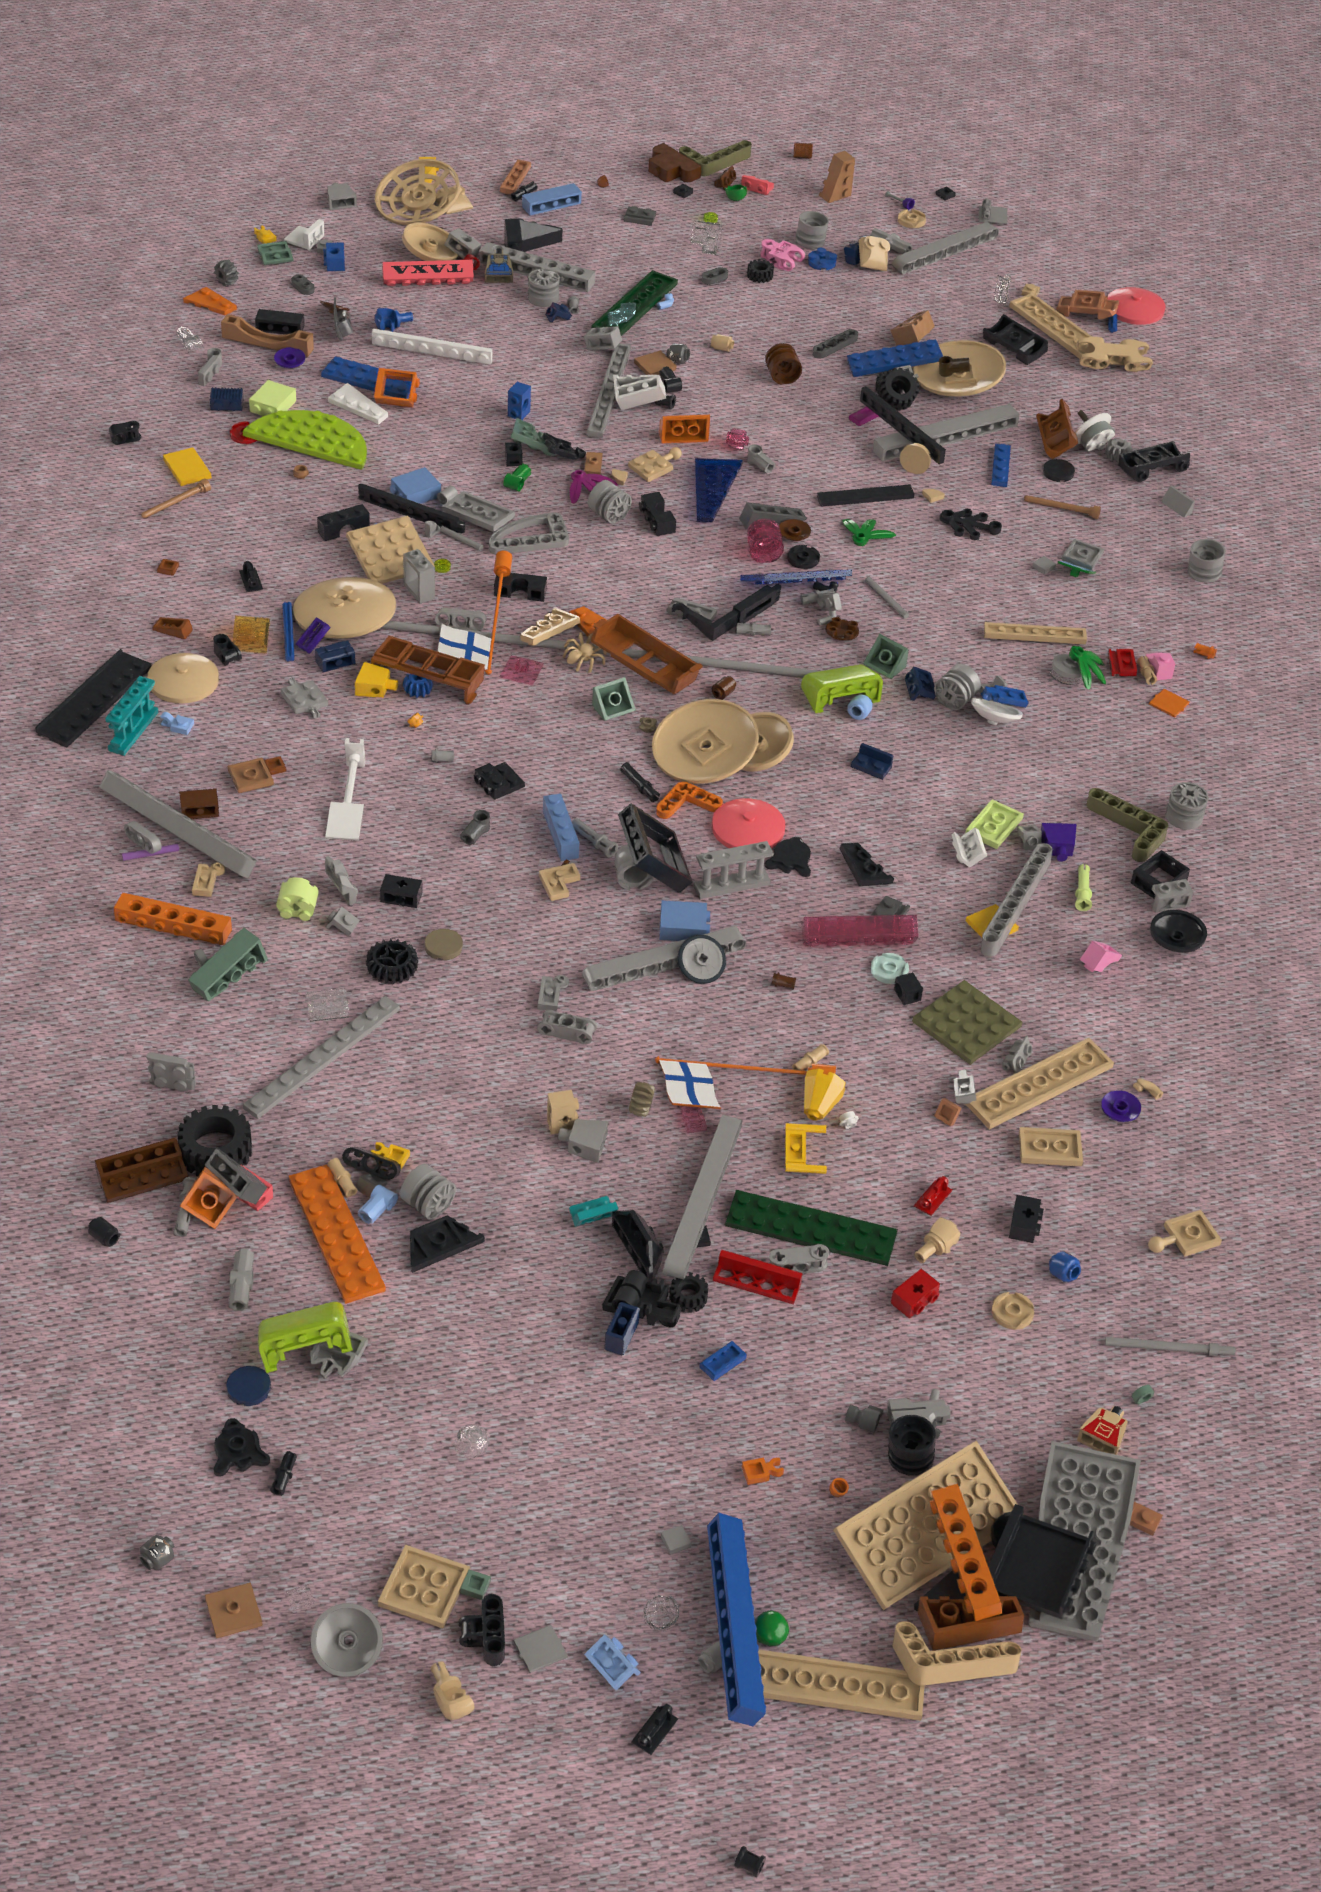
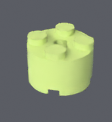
[276,877,319,921]

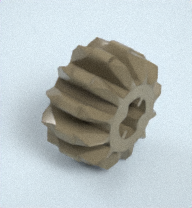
[629,1082,655,1117]

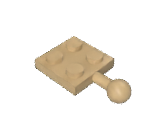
[628,447,682,482]
[1148,1210,1222,1257]

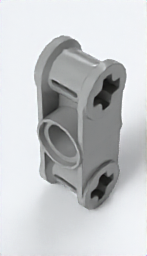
[537,1010,597,1044]
[769,1244,829,1274]

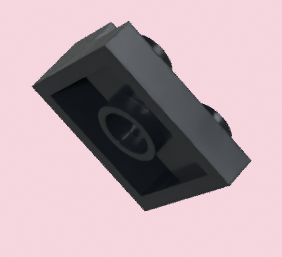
[474,762,525,800]

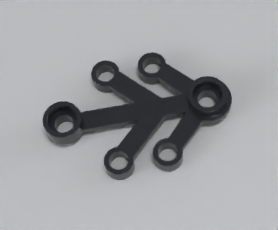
[939,508,1002,541]

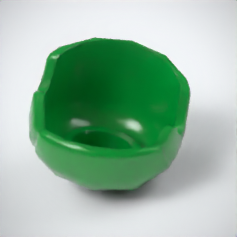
[725,184,747,201]
[755,1610,789,1647]

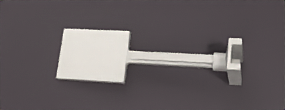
[325,738,365,841]

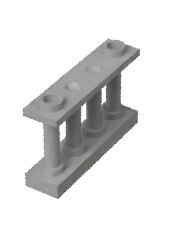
[694,841,774,899]

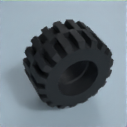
[877,368,919,411]

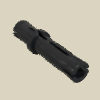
[620,762,660,802]

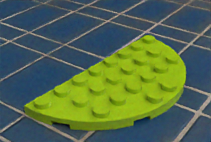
[243,410,367,470]

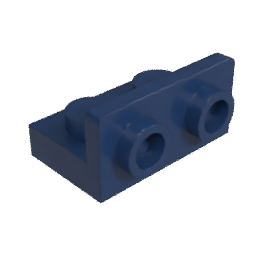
[905,666,936,701]
[851,743,894,780]

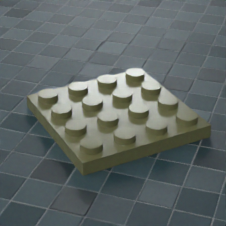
[912,980,1022,1065]

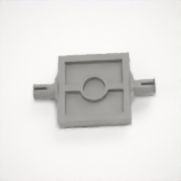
[280,677,328,719]

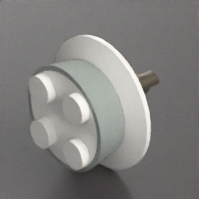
[1075,410,1115,452]

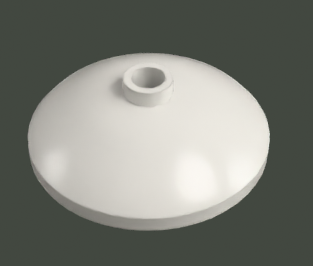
[971,698,1023,725]

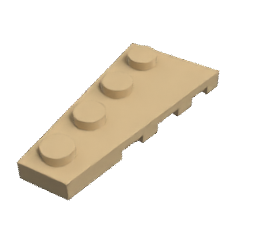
[520,608,580,645]

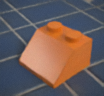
[180,1167,238,1229]

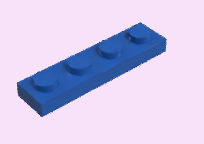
[991,444,1011,487]

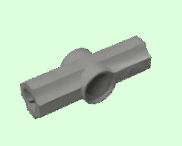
[870,228,912,254]
[229,1249,254,1311]

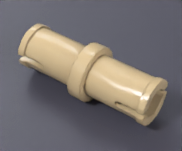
[1137,656,1157,685]
[792,1044,829,1075]
[327,1158,358,1197]

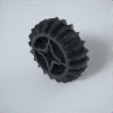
[366,938,418,984]

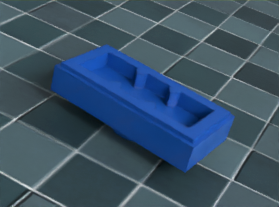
[699,1341,747,1381]

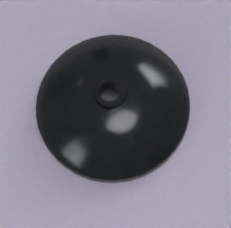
[1150,910,1207,953]

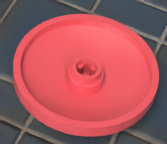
[1107,287,1165,325]
[712,798,785,849]

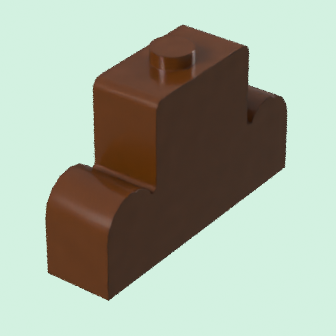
[648,143,702,183]

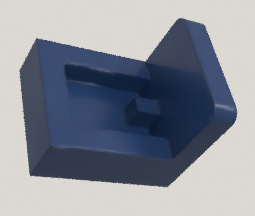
[545,302,572,322]

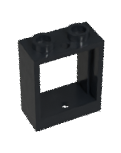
[1131,850,1190,900]

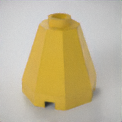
[804,1069,846,1121]

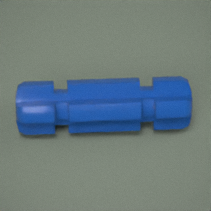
[1108,314,1117,333]

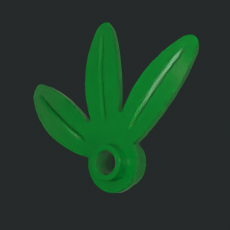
[842,519,896,546]
[1069,646,1106,689]

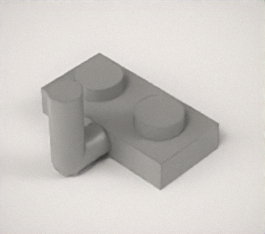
[817,593,842,626]

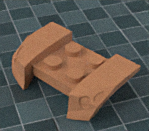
[1056,289,1119,319]

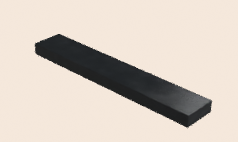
[817,484,915,507]

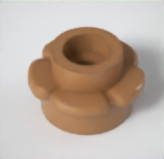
[293,465,309,479]

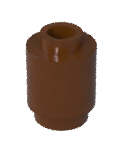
[711,676,736,700]

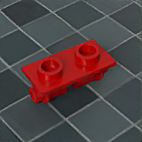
[913,1176,953,1216]

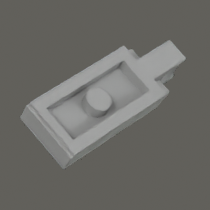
[953,1069,976,1104]

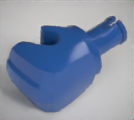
[374,308,413,332]

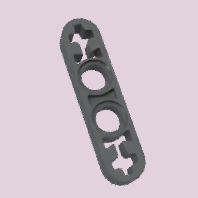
[812,329,859,359]

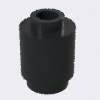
[88,1217,120,1247]

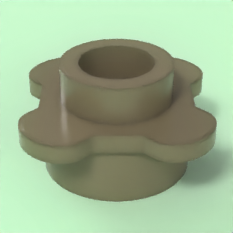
[639,717,657,733]

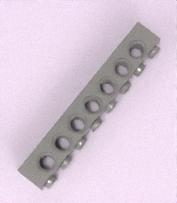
[480,242,595,292]

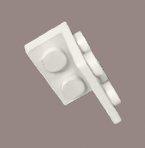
[284,219,324,250]

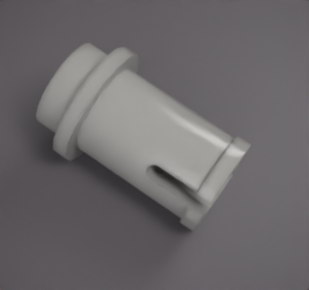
[567,296,579,314]
[431,749,454,763]

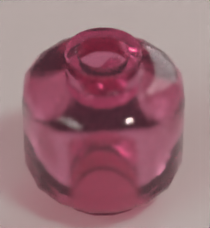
[725,428,749,450]

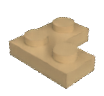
[539,863,580,901]

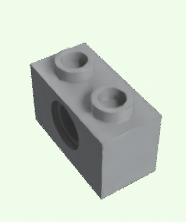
[445,228,482,259]

